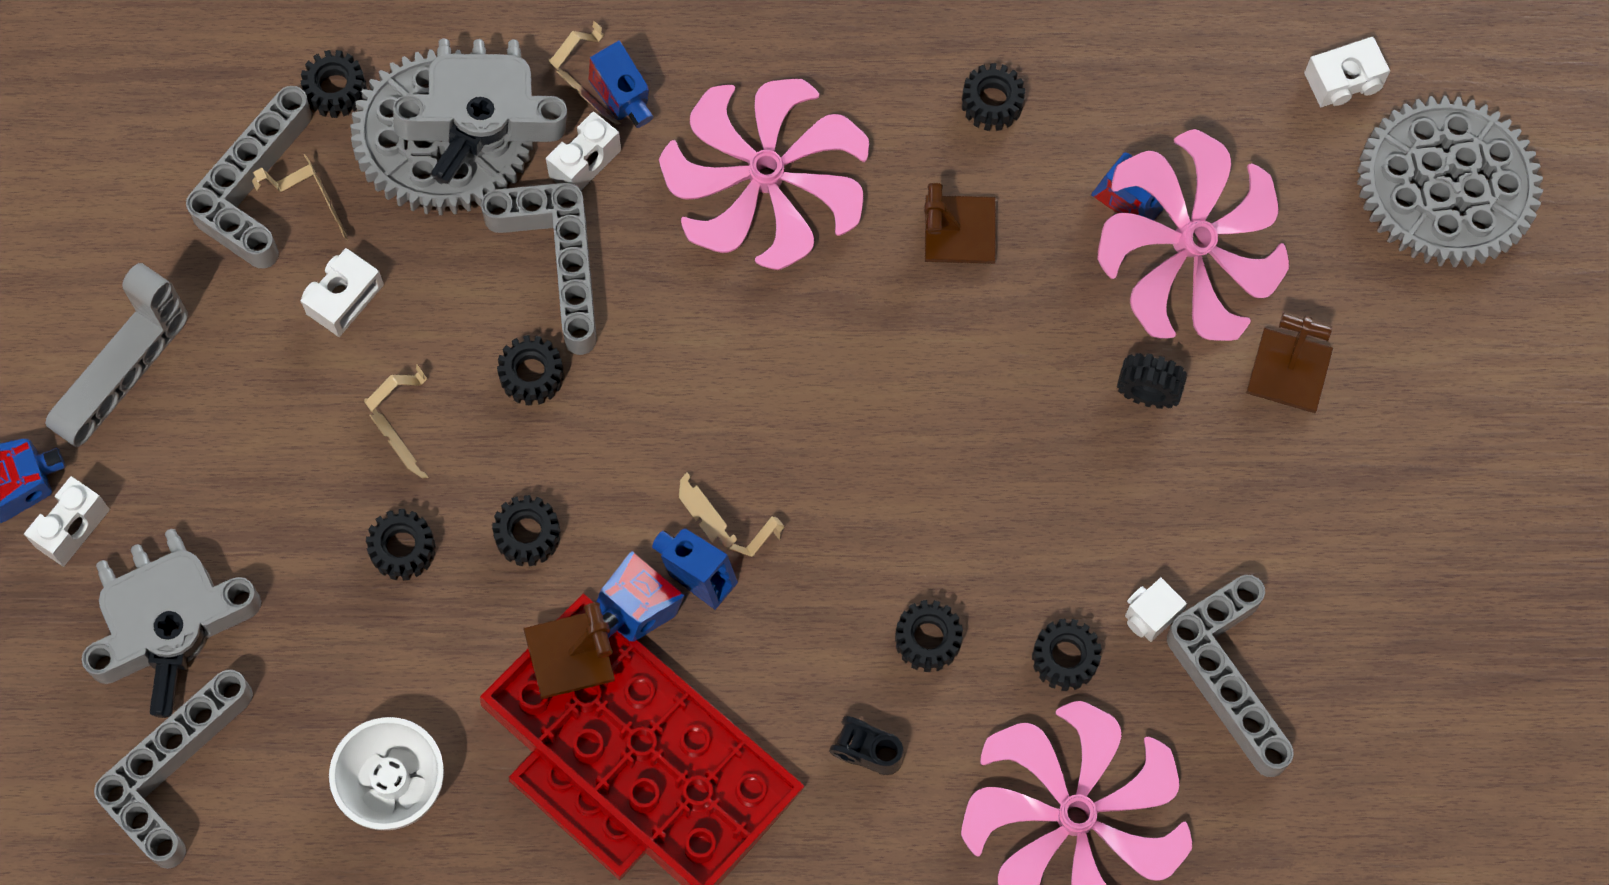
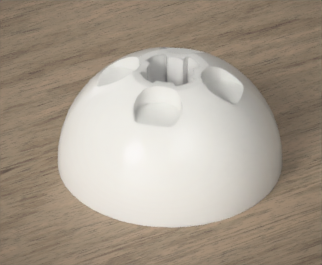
[329,717,444,830]

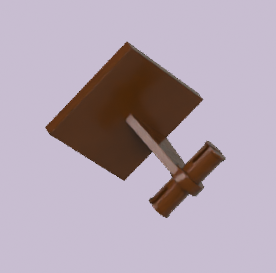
[924,183,995,264]
[1246,312,1333,413]
[523,602,615,699]

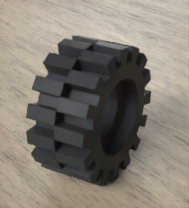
[300,50,367,118]
[962,63,1025,131]
[497,335,564,406]
[1117,353,1187,409]
[492,495,561,566]
[366,509,436,581]
[895,600,963,672]
[1032,619,1102,691]

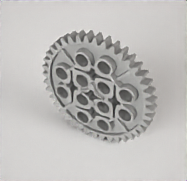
[350,49,533,215]
[1357,96,1543,267]

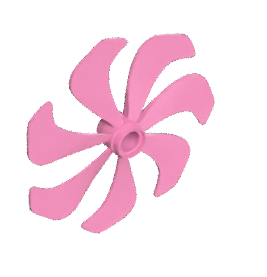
[659,79,869,270]
[1097,129,1289,341]
[961,701,1192,885]

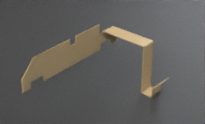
[548,21,620,124]
[252,154,348,240]
[364,364,429,478]
[679,472,784,557]

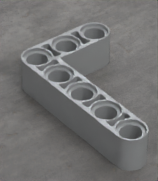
[186,86,313,268]
[481,183,596,355]
[45,263,188,447]
[1167,575,1294,777]
[94,670,253,869]

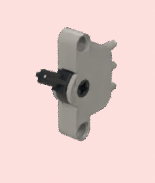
[393,38,567,184]
[81,529,261,718]

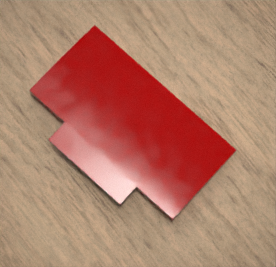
[480,593,805,885]

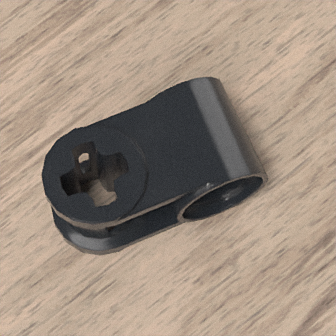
[829,716,903,775]

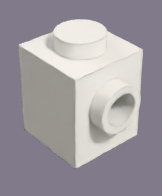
[1125,577,1187,642]

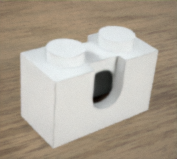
[1304,37,1390,107]
[546,111,621,190]
[300,248,384,337]
[24,476,110,567]

